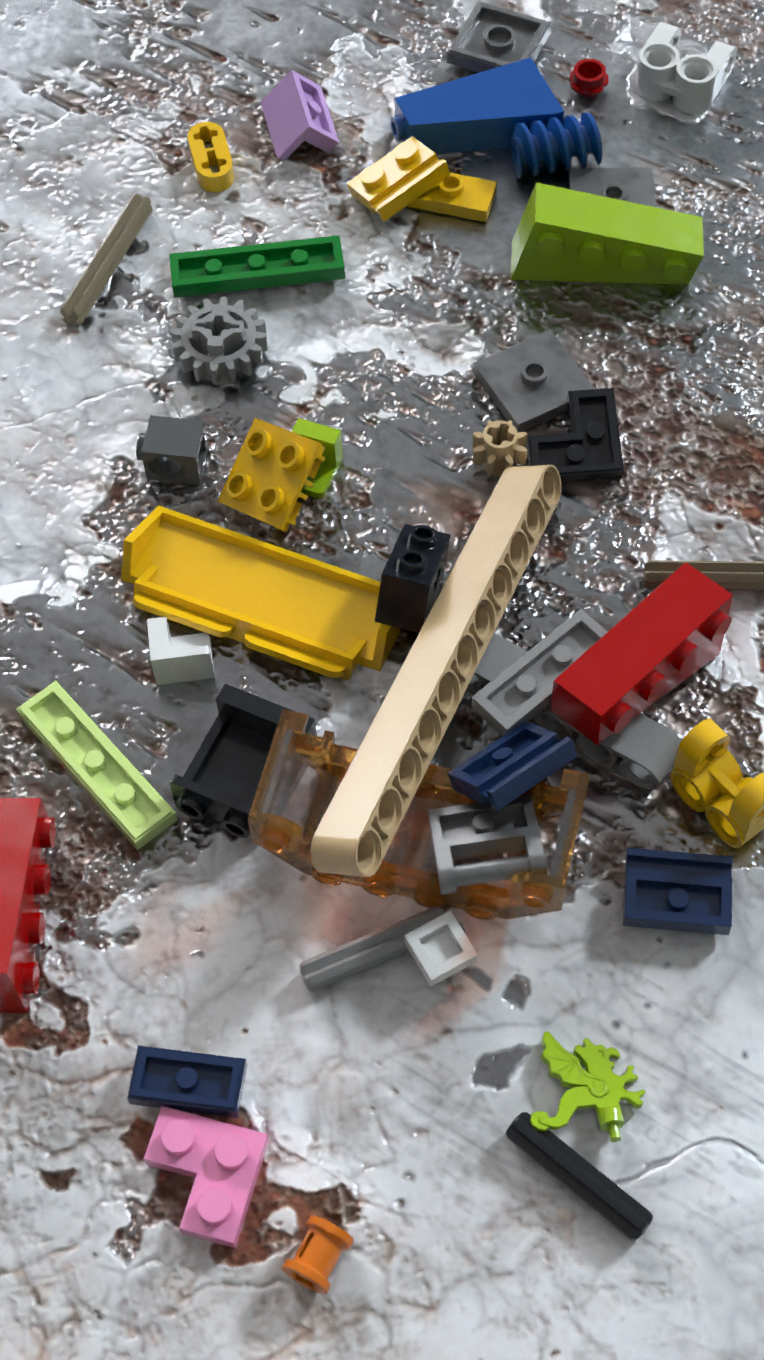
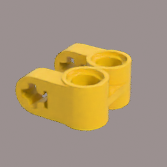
[670,718,764,848]

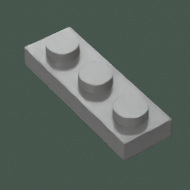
[471,609,607,736]

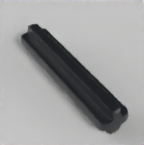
[506,1112,653,1241]

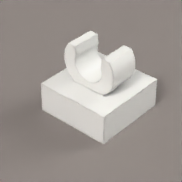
[404,910,478,987]

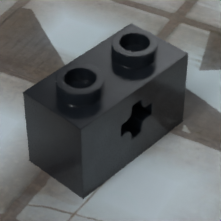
[375,523,451,633]

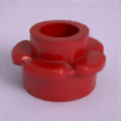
[569,59,609,97]

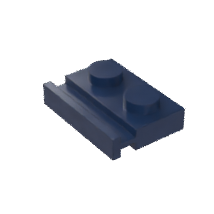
[447,721,578,811]
[622,848,733,935]

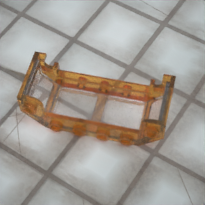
[248,709,590,920]

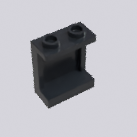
[169,684,318,841]

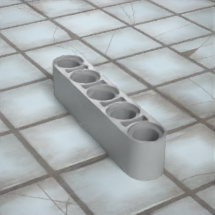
[466,633,682,790]

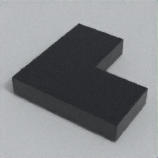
[527,388,624,482]

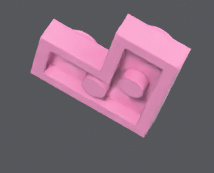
[144,1106,269,1249]

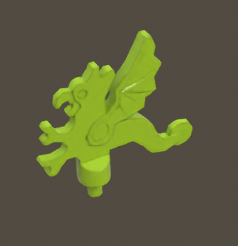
[529,1031,646,1142]

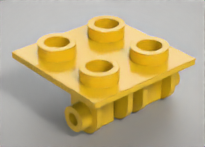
[217,418,325,533]

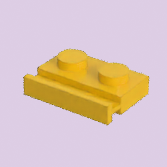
[347,136,450,222]

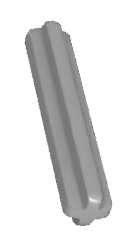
[300,906,445,991]

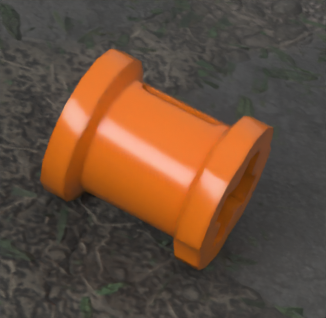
[281,1215,354,1295]

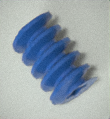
[511,112,602,179]

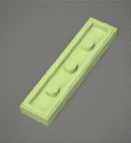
[16,681,178,851]

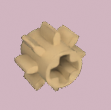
[472,420,527,477]

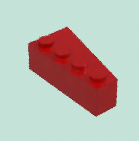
[550,562,733,745]
[0,798,56,1013]

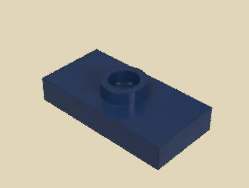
[127,1045,247,1118]

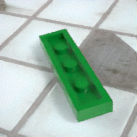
[169,235,345,298]

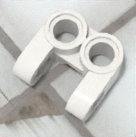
[635,22,737,114]

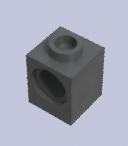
[136,415,209,485]

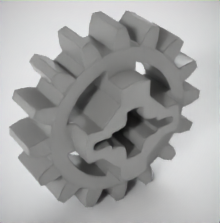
[171,297,268,385]

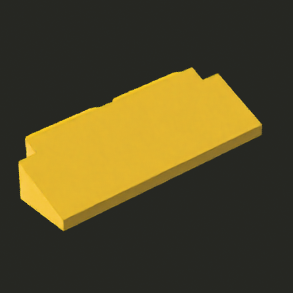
[121,505,401,681]

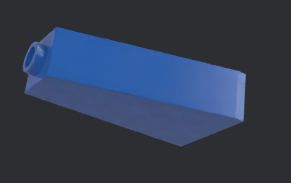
[390,57,564,154]

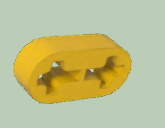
[188,122,234,193]

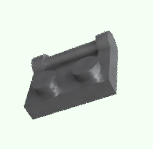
[427,794,548,895]

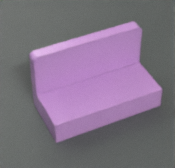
[261,70,339,161]

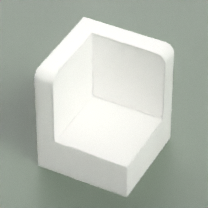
[147,617,215,685]

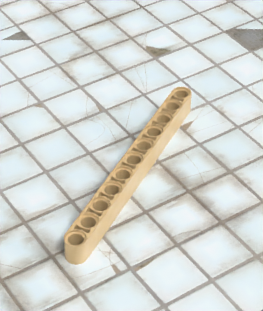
[310,465,561,877]

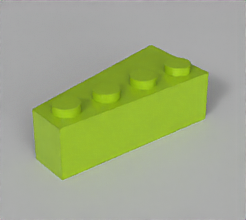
[511,182,704,285]

